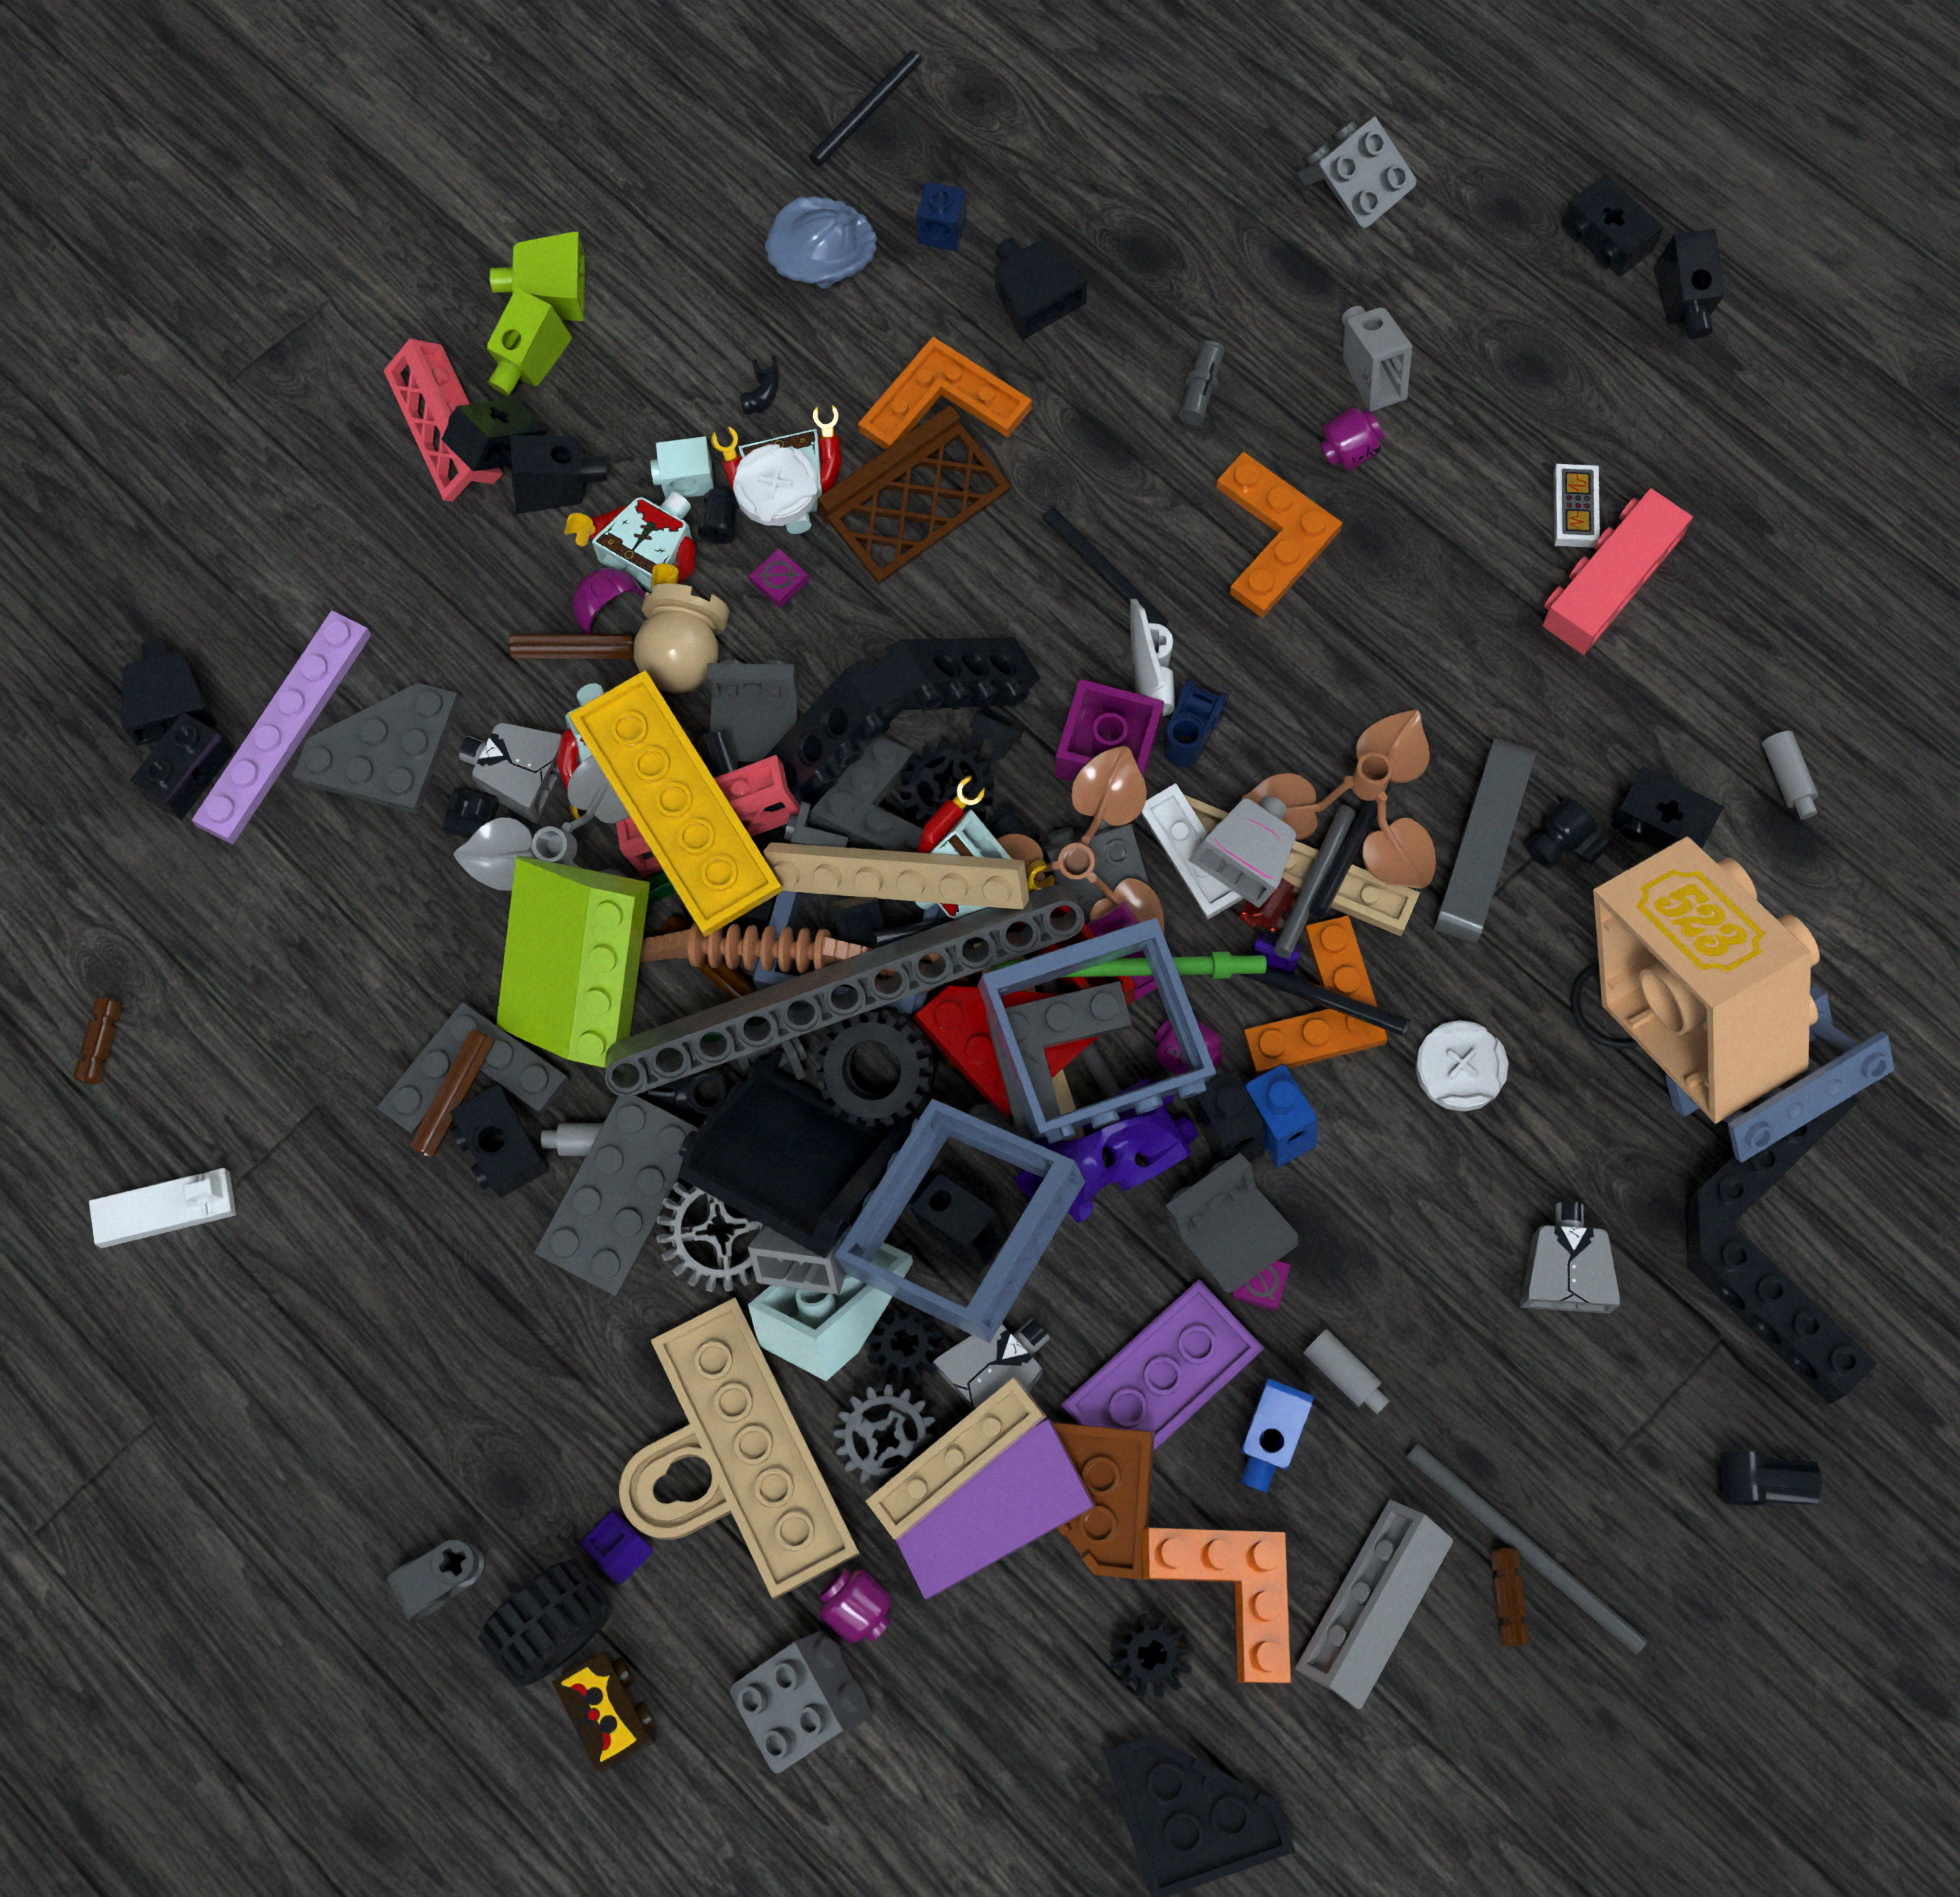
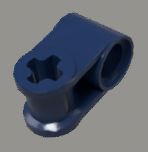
[1164,679,1229,767]

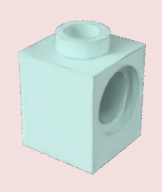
[650,436,715,499]

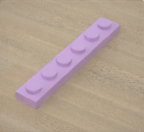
[192,610,371,845]

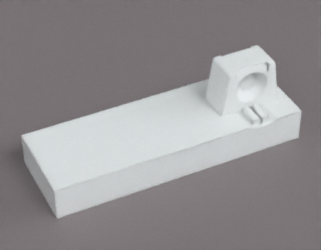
[1141,783,1244,920]
[89,1168,236,1248]

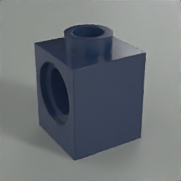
[916,182,967,252]

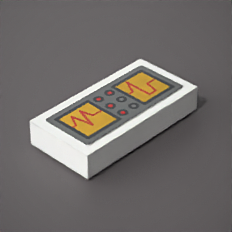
[1554,464,1600,548]

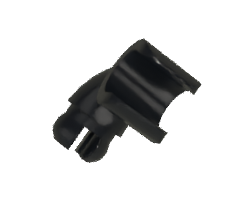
[740,356,779,415]

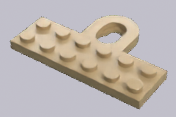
[619,1298,860,1599]

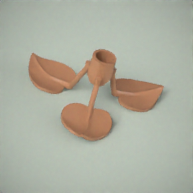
[1241,710,1436,889]
[997,746,1165,935]

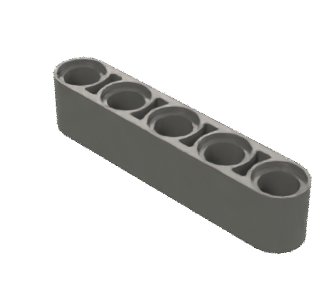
[1433,737,1537,944]

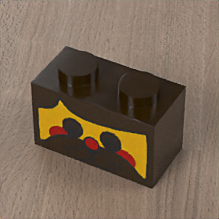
[552,1651,658,1772]

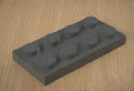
[534,1095,700,1297]

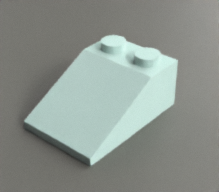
[748,1242,913,1381]

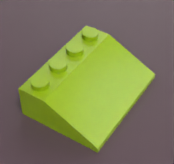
[496,855,650,1068]

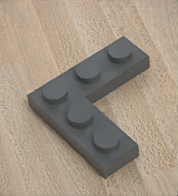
[809,736,923,853]
[985,981,1132,1143]
[377,1002,570,1136]

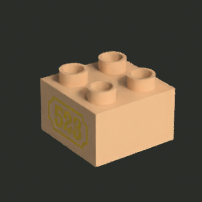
[1593,836,1820,1124]

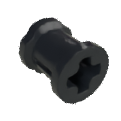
[698,488,740,544]

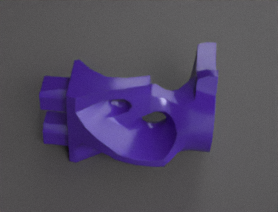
[1015,1077,1198,1224]

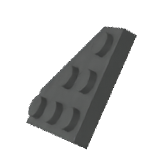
[292,683,461,814]

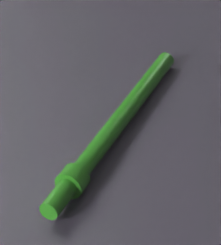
[994,951,1267,979]

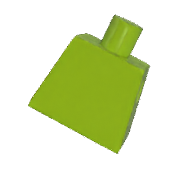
[490,232,585,321]
[487,288,572,396]

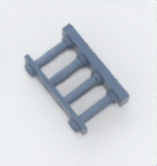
[1665,986,1895,1163]

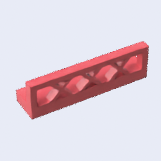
[383,339,503,502]
[616,754,800,877]

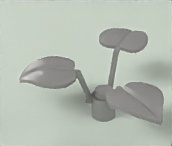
[454,755,630,891]

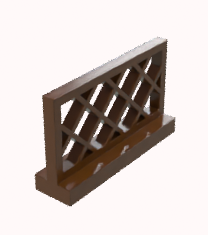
[817,404,1011,585]

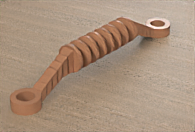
[639,923,940,993]

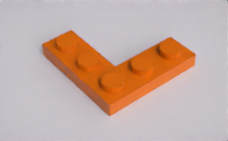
[858,337,1032,450]
[1216,452,1343,618]
[1243,915,1388,1077]
[1142,1528,1291,1684]

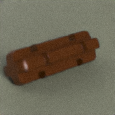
[74,997,121,1085]
[1490,1548,1529,1647]

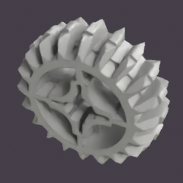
[656,1182,766,1292]

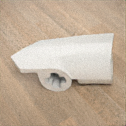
[1130,599,1175,716]

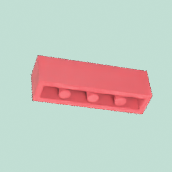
[1542,488,1693,655]

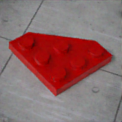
[913,985,1099,1120]

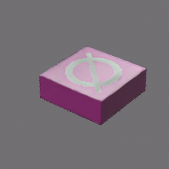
[749,548,810,608]
[1232,1261,1290,1312]

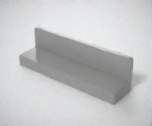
[1295,1499,1453,1709]

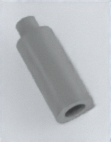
[1762,731,1818,819]
[541,1123,604,1156]
[1304,1329,1390,1414]

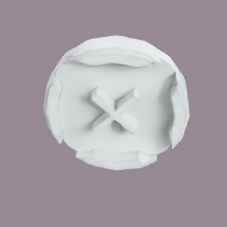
[733,444,818,526]
[1415,1020,1508,1112]

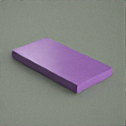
[1061,1279,1264,1451]
[896,1419,1096,1600]

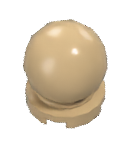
[634,583,730,694]

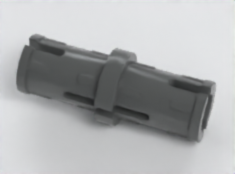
[1178,340,1225,425]

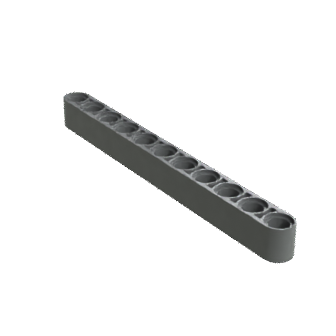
[605,884,1085,1097]

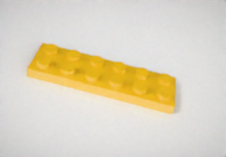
[568,670,783,938]

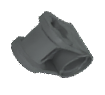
[386,1540,486,1623]

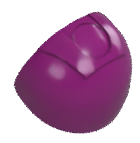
[572,568,645,634]

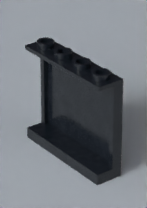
[678,1047,914,1259]

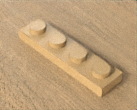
[866,1377,1047,1540]

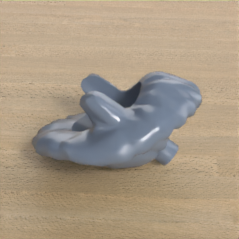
[765,196,877,289]

